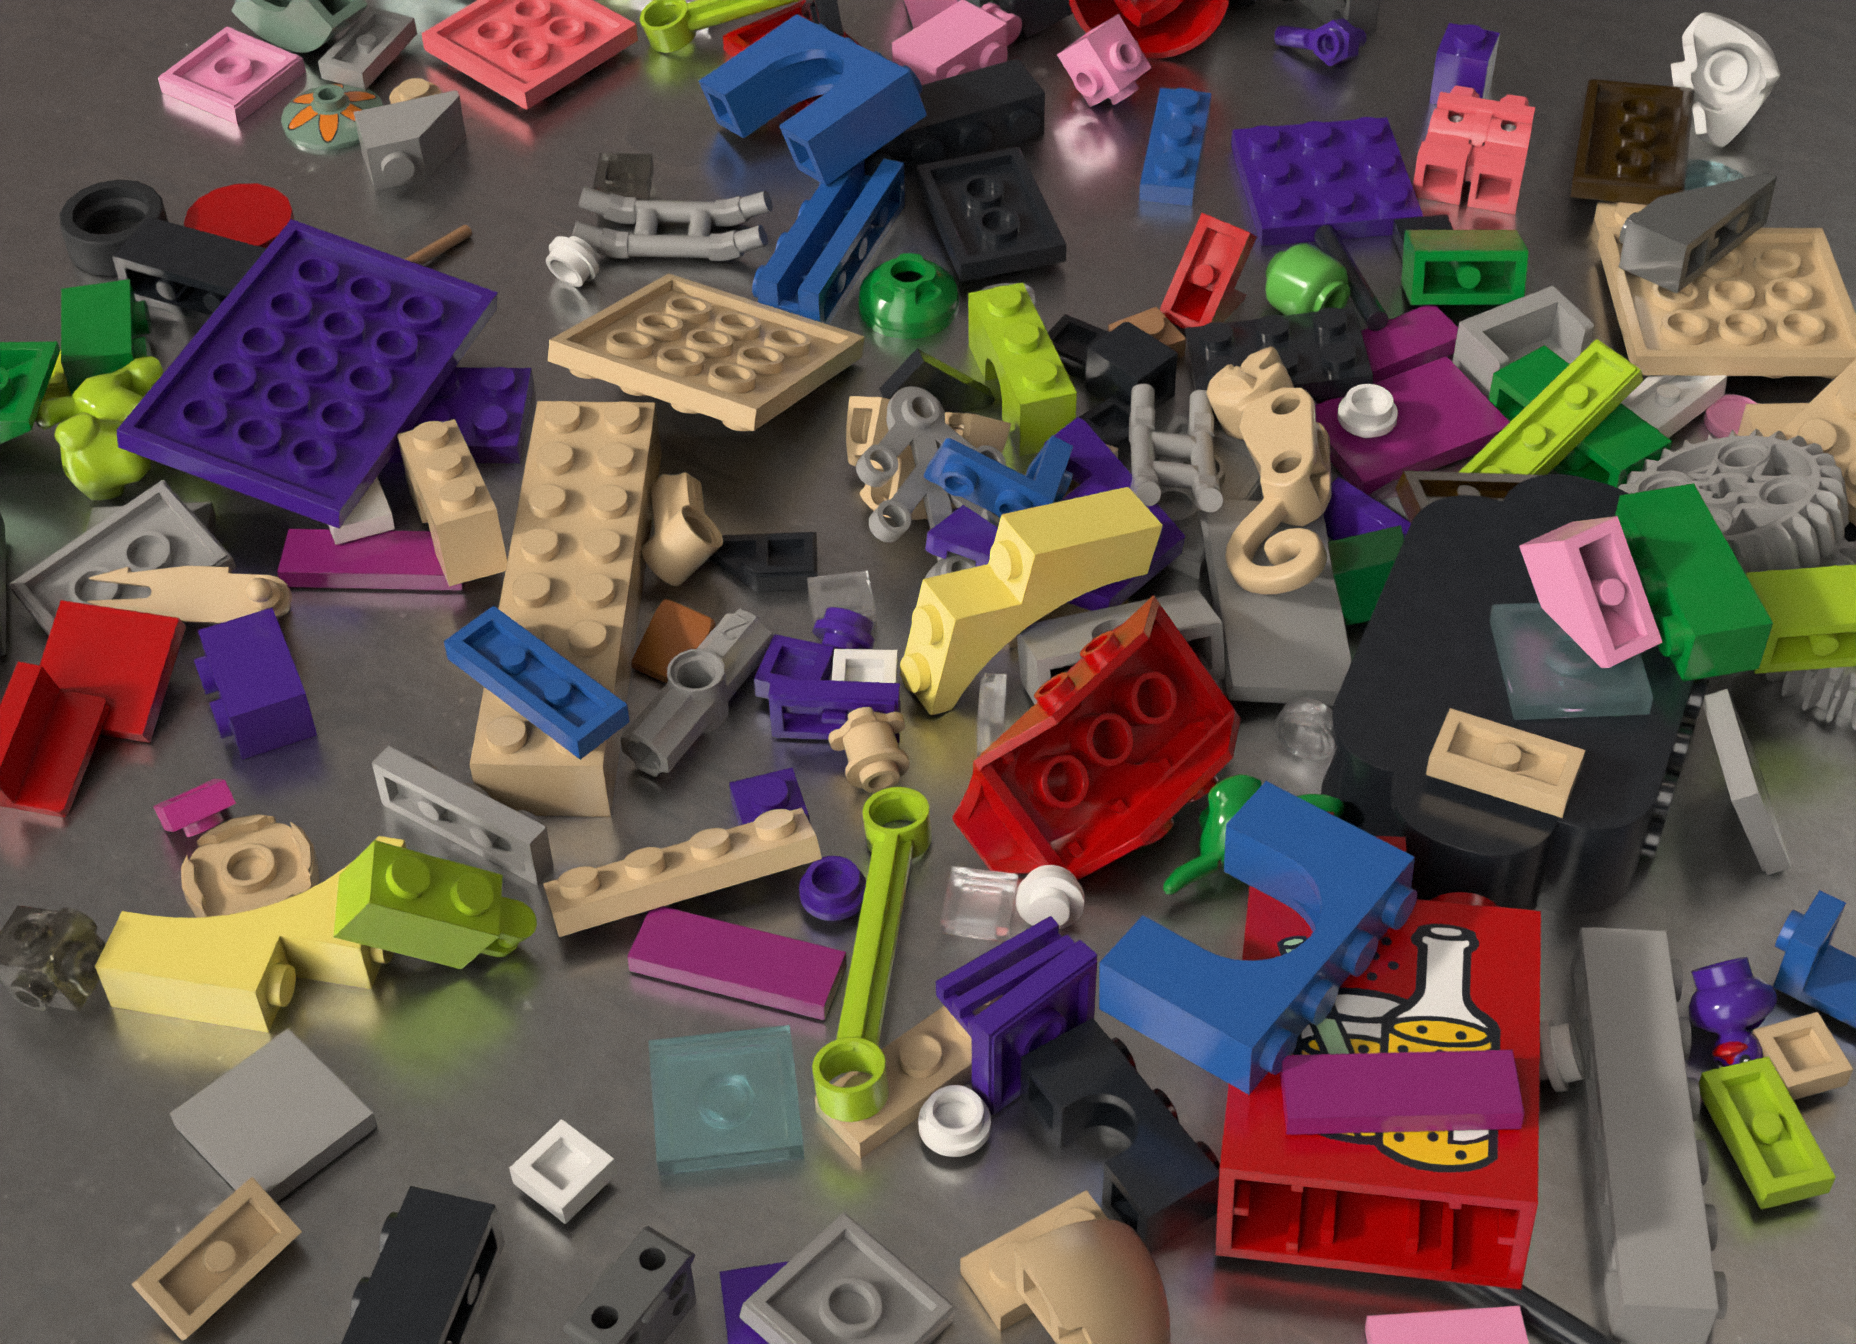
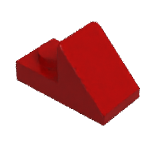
[1159,213,1257,329]

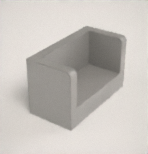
[1453,285,1594,399]

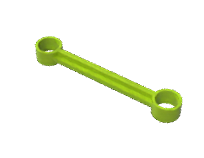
[640,0,801,53]
[812,787,932,1122]

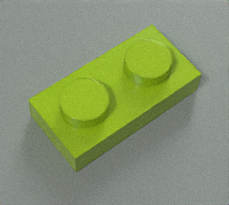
[1698,1056,1836,1210]

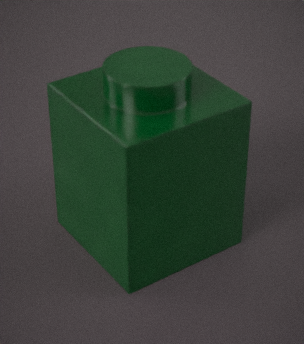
[1327,525,1404,626]

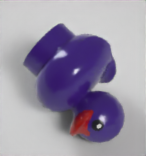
[1688,957,1777,1069]

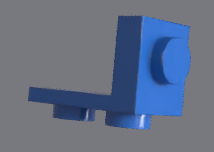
[923,435,1073,518]
[1773,890,1856,1028]

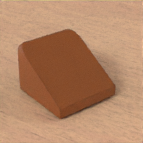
[631,599,716,683]

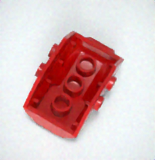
[952,595,1241,881]

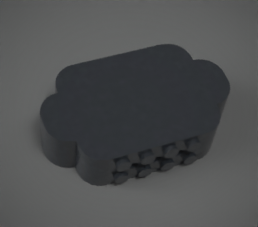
[1321,474,1709,915]

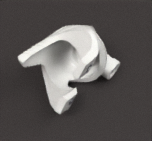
[1671,12,1781,148]

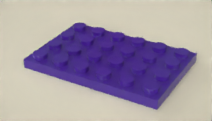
[116,219,498,529]

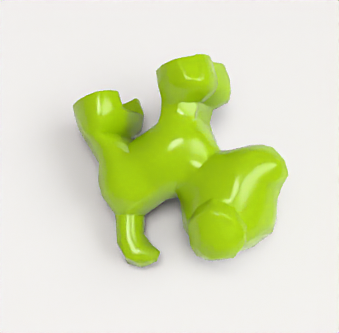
[35,356,164,501]

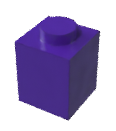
[1429,23,1500,105]

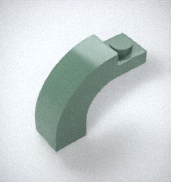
[231,0,368,53]

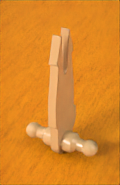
[88,566,292,624]

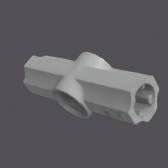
[620,608,773,777]

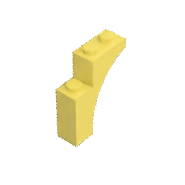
[899,487,1163,715]
[95,836,407,1033]

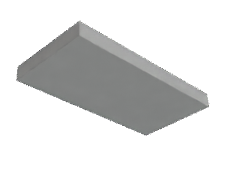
[1199,499,1352,706]

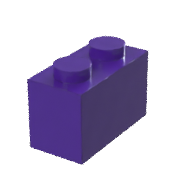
[194,607,317,760]

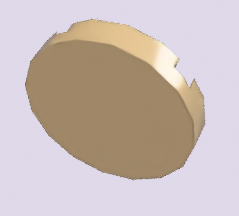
[181,814,319,918]

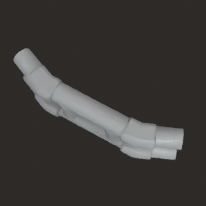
[572,186,773,261]
[1129,384,1223,513]

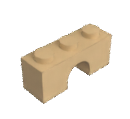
[397,419,507,586]

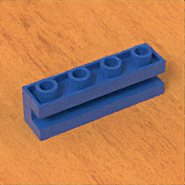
[752,158,905,325]

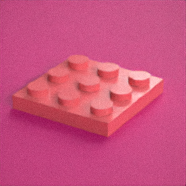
[422,0,638,110]

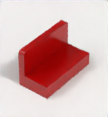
[0,662,110,818]

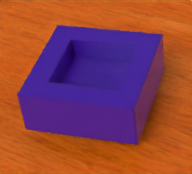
[754,634,835,699]
[729,768,810,826]

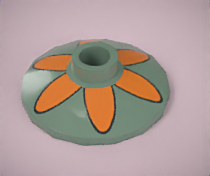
[281,84,383,150]

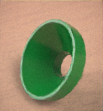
[859,253,959,339]

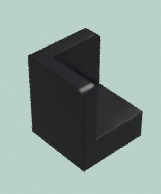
[1086,322,1178,409]

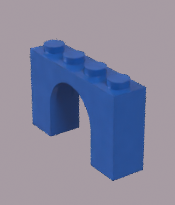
[699,14,927,186]
[1099,781,1417,1095]

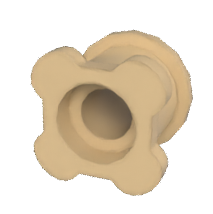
[828,707,910,793]

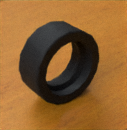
[59,179,168,276]

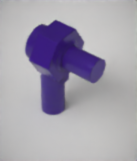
[1274,18,1367,67]

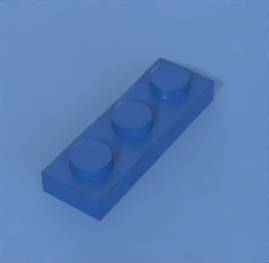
[1139,88,1212,206]
[444,606,630,760]

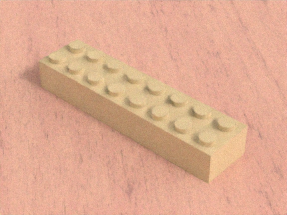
[470,401,662,817]

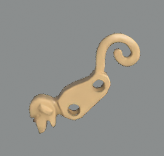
[1206,347,1331,594]

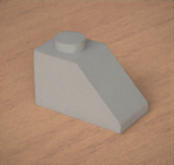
[354,90,466,191]

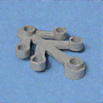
[856,386,1006,578]

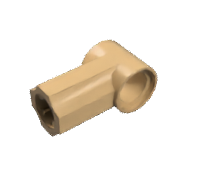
[641,472,723,586]

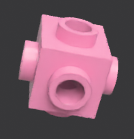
[1057,14,1152,107]

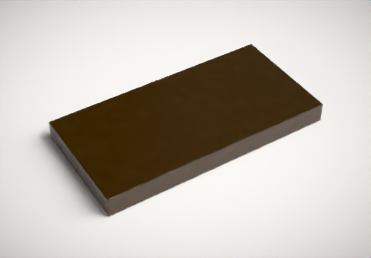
[1570,79,1694,205]

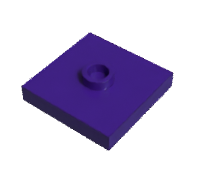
[971,940,1098,1116]

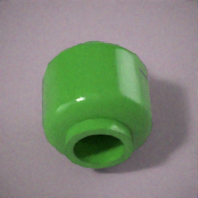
[1265,243,1350,315]

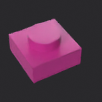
[153,778,236,837]

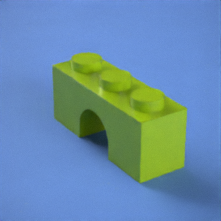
[968,282,1077,457]

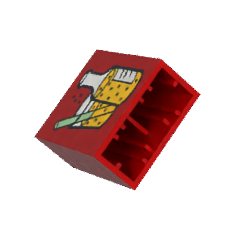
[1215,886,1541,1290]

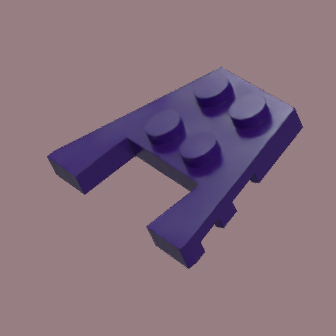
[925,417,1186,611]

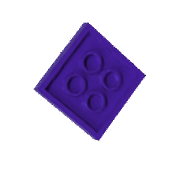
[1231,117,1423,246]

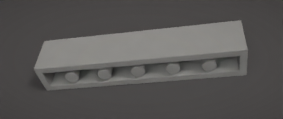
[1570,927,1728,1344]

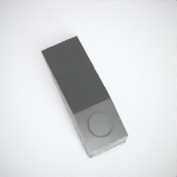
[1619,172,1777,293]

